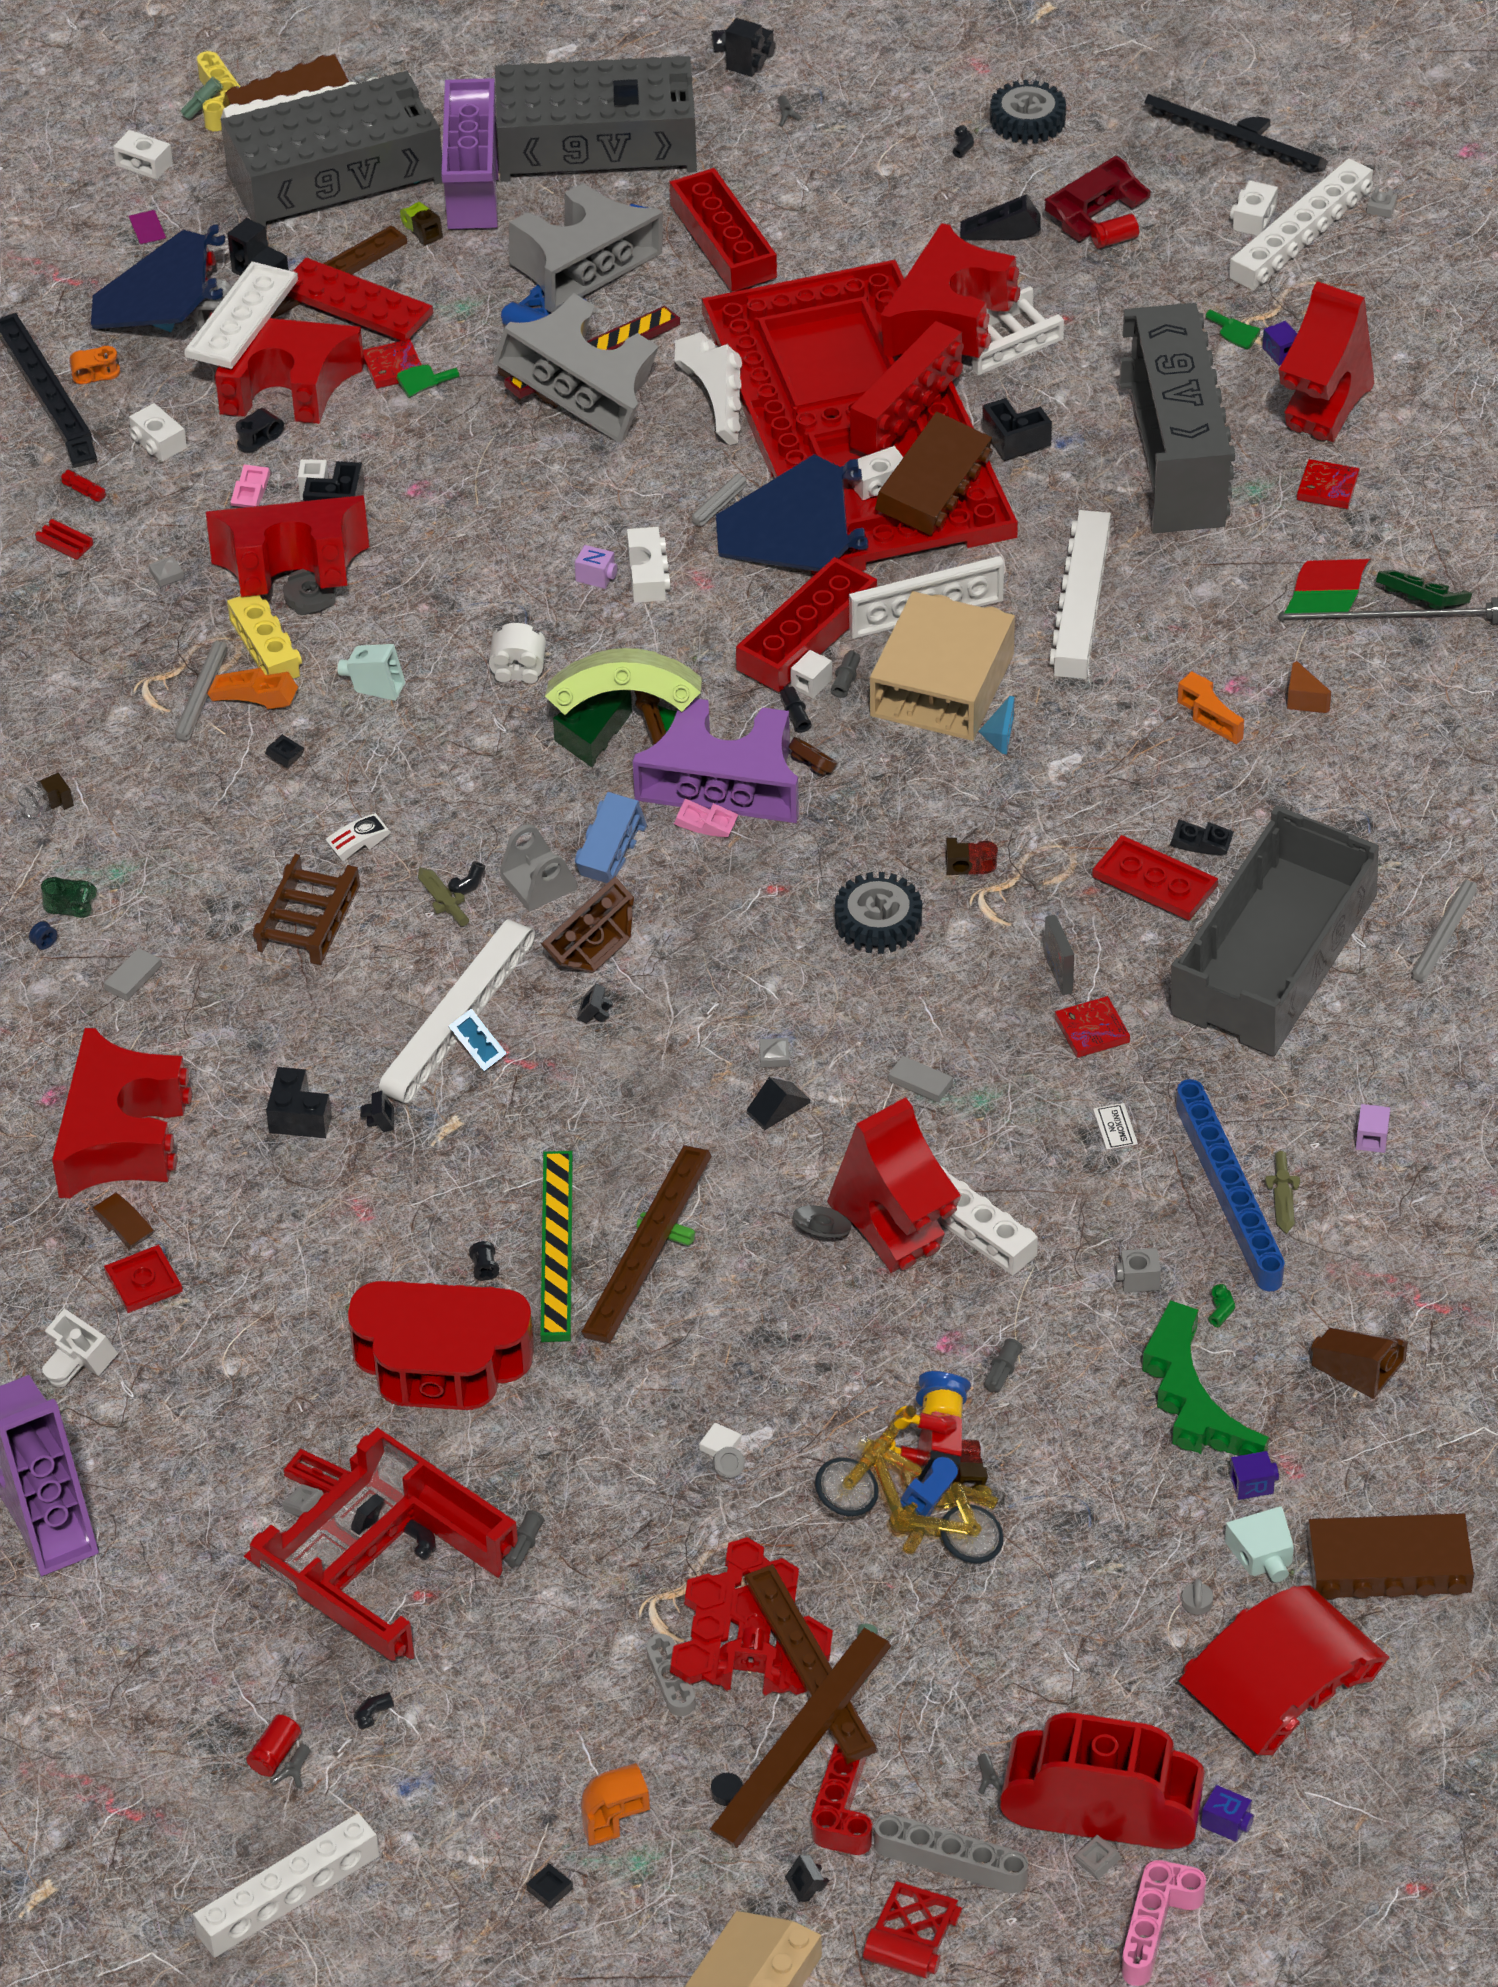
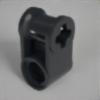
[235,408,284,453]

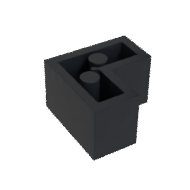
[725,17,776,77]
[227,218,289,276]
[982,398,1052,460]
[303,461,364,501]
[266,1067,332,1139]

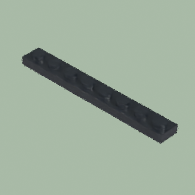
[1144,94,1328,171]
[0,313,92,442]

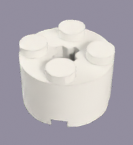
[489,623,546,684]

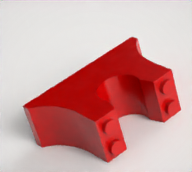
[881,223,1021,358]
[1279,281,1375,443]
[209,313,364,424]
[206,495,370,597]
[52,1028,192,1199]
[827,1097,961,1273]

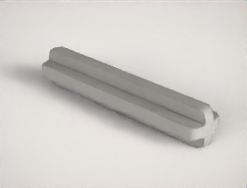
[692,473,747,527]

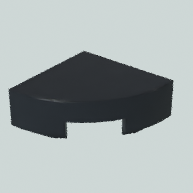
[1237,117,1271,135]

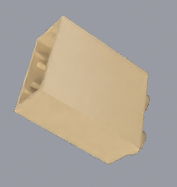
[870,591,1015,741]

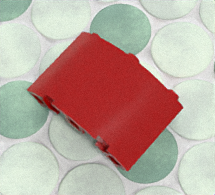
[1179,1585,1390,1755]

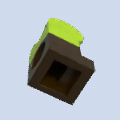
[400,202,443,246]

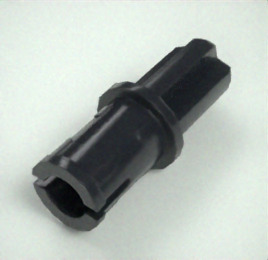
[780,685,812,733]

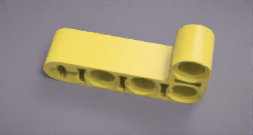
[197,51,240,131]

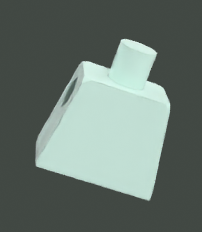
[337,644,405,701]
[1225,1506,1294,1582]

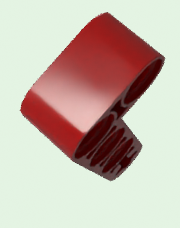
[811,1743,872,1855]

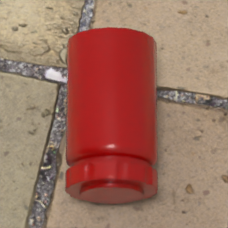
[1090,214,1139,249]
[246,1714,302,1777]

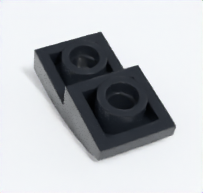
[1170,819,1234,855]

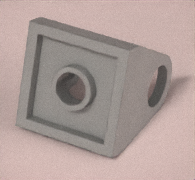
[500,824,577,912]

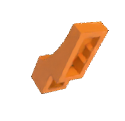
[207,667,298,709]
[1177,671,1245,745]

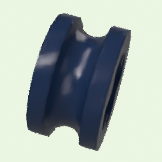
[29,921,58,950]

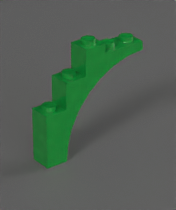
[1142,1300,1269,1456]

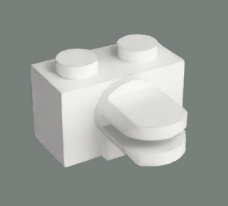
[42,1308,118,1387]

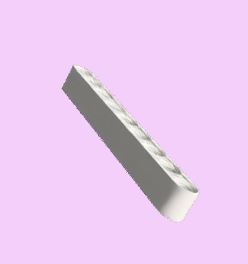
[379,919,535,1104]

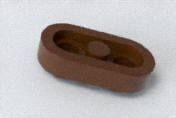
[788,737,838,775]

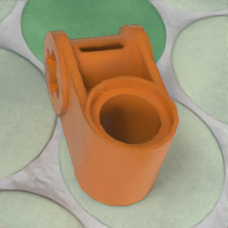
[69,346,121,384]

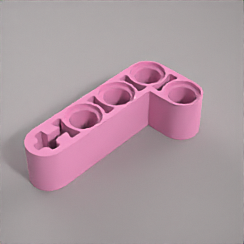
[1122,1860,1206,1986]

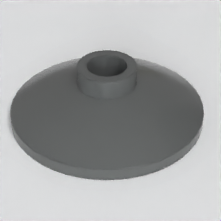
[793,1205,852,1240]

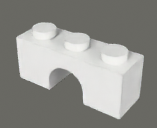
[627,527,670,603]

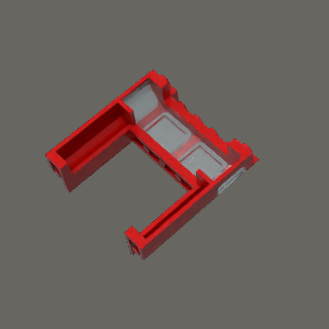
[243,1427,518,1661]

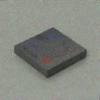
[1044,915,1074,995]

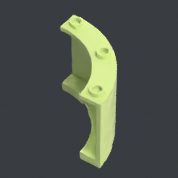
[545,648,702,715]

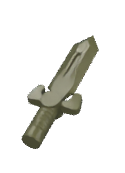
[418,867,469,926]
[1265,1151,1300,1234]

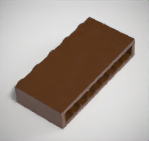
[222,54,349,108]
[875,411,993,536]
[1307,1513,1474,1600]

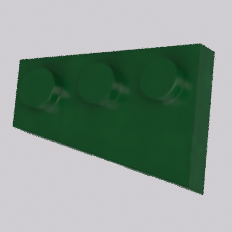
[1376,570,1472,609]

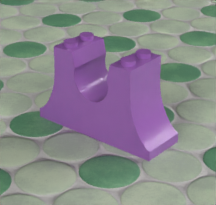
[442,78,499,229]
[633,698,799,823]
[0,1375,99,1576]

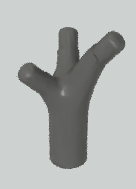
[778,95,801,127]
[270,1744,311,1788]
[977,1753,1003,1794]

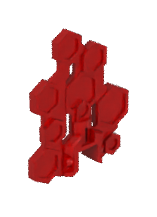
[670,1537,833,1696]

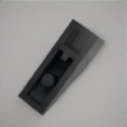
[960,194,1041,241]

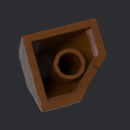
[1310,1328,1408,1399]

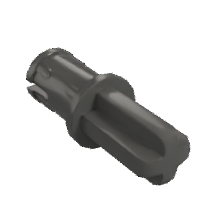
[831,650,861,698]
[984,1338,1023,1393]
[504,1510,544,1568]

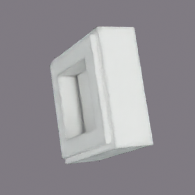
[699,1423,741,1457]

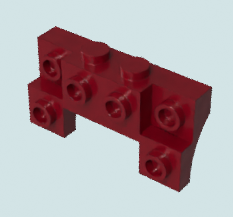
[1045,155,1151,242]

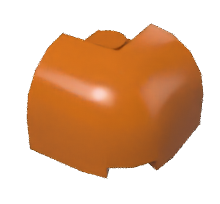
[581,1763,650,1846]

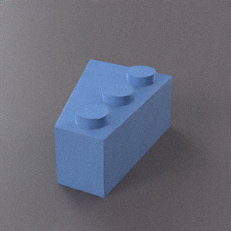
[575,792,647,883]

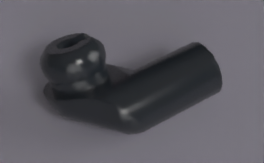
[354,1692,394,1729]

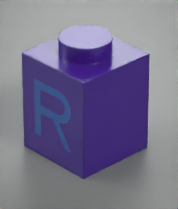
[1262,321,1297,366]
[1230,1451,1279,1500]
[1201,1785,1254,1842]

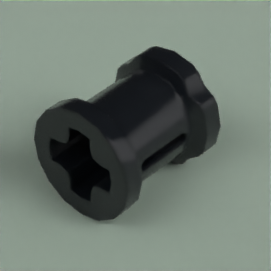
[469,1241,499,1281]

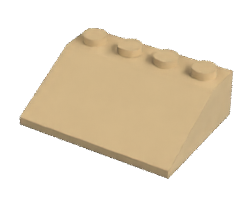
[685,1911,822,1987]

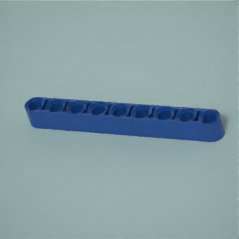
[1176,1079,1285,1292]

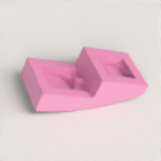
[231,464,270,507]
[674,798,739,837]

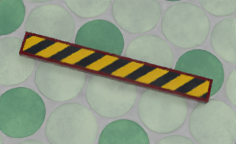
[504,305,680,399]

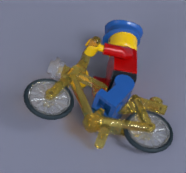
[815,1371,1004,1564]

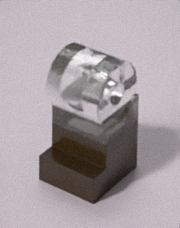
[17,772,74,820]

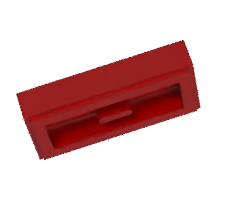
[35,519,94,560]
[284,1448,350,1494]

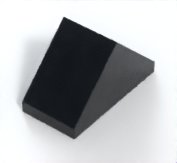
[747,1077,810,1131]

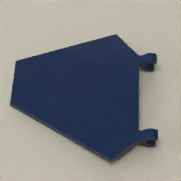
[91,225,225,329]
[716,454,869,571]

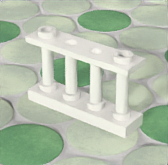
[972,286,1064,375]

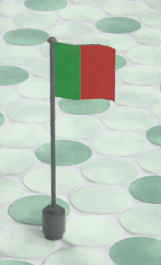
[1278,559,1498,624]

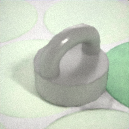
[1182,1579,1214,1615]

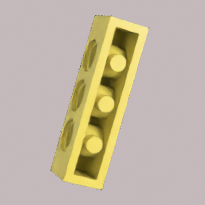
[227,595,302,679]

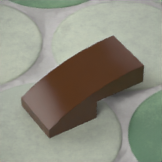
[92,1192,154,1250]

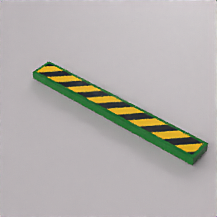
[540,1151,573,1342]

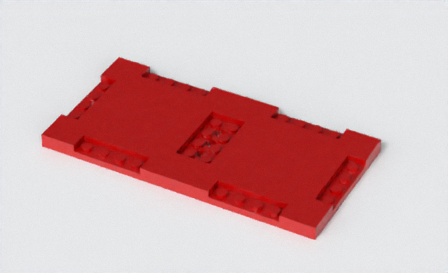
[702,259,1018,576]

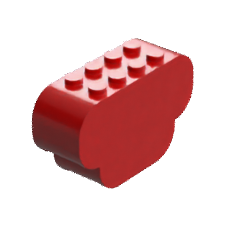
[348,1281,534,1410]
[1000,1713,1205,1849]

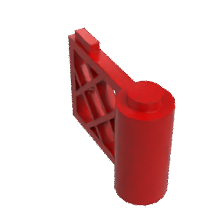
[863,1881,962,1979]

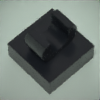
[577,983,613,1024]
[360,1090,394,1133]
[785,1855,830,1902]

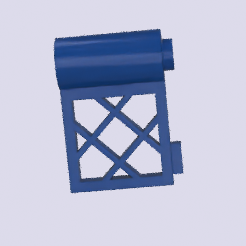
[501,285,587,326]

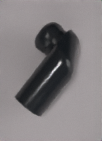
[952,125,974,158]
[448,861,486,895]
[404,1519,436,1560]

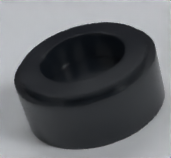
[711,1773,743,1806]

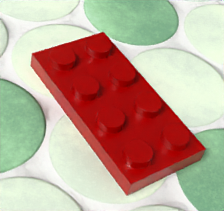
[1092,835,1218,921]

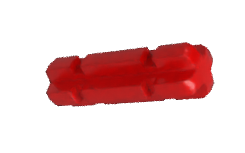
[61,470,106,502]

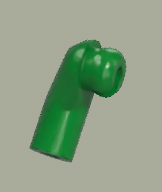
[1208,1284,1235,1328]

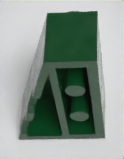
[553,690,632,768]

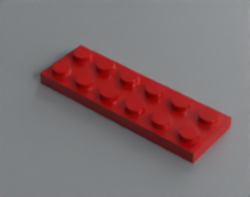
[287,257,433,342]

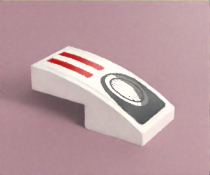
[326,813,391,861]

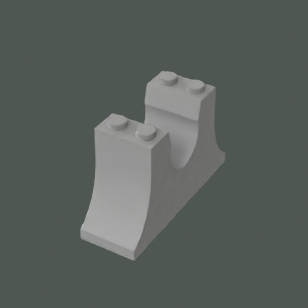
[509,183,663,313]
[493,293,659,444]

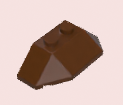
[541,876,634,973]

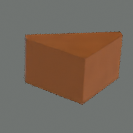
[1287,661,1331,713]

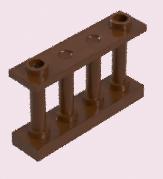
[253,854,360,965]

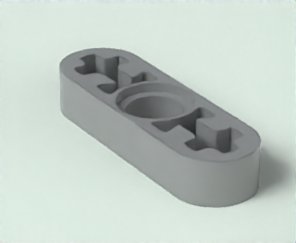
[646,1634,696,1716]

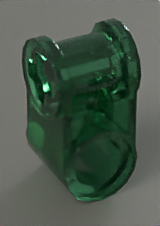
[41,877,97,918]

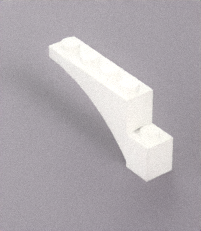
[675,332,742,445]

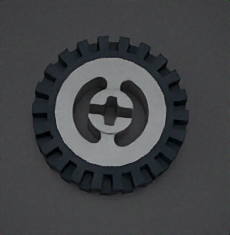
[990,80,1066,144]
[835,872,922,954]

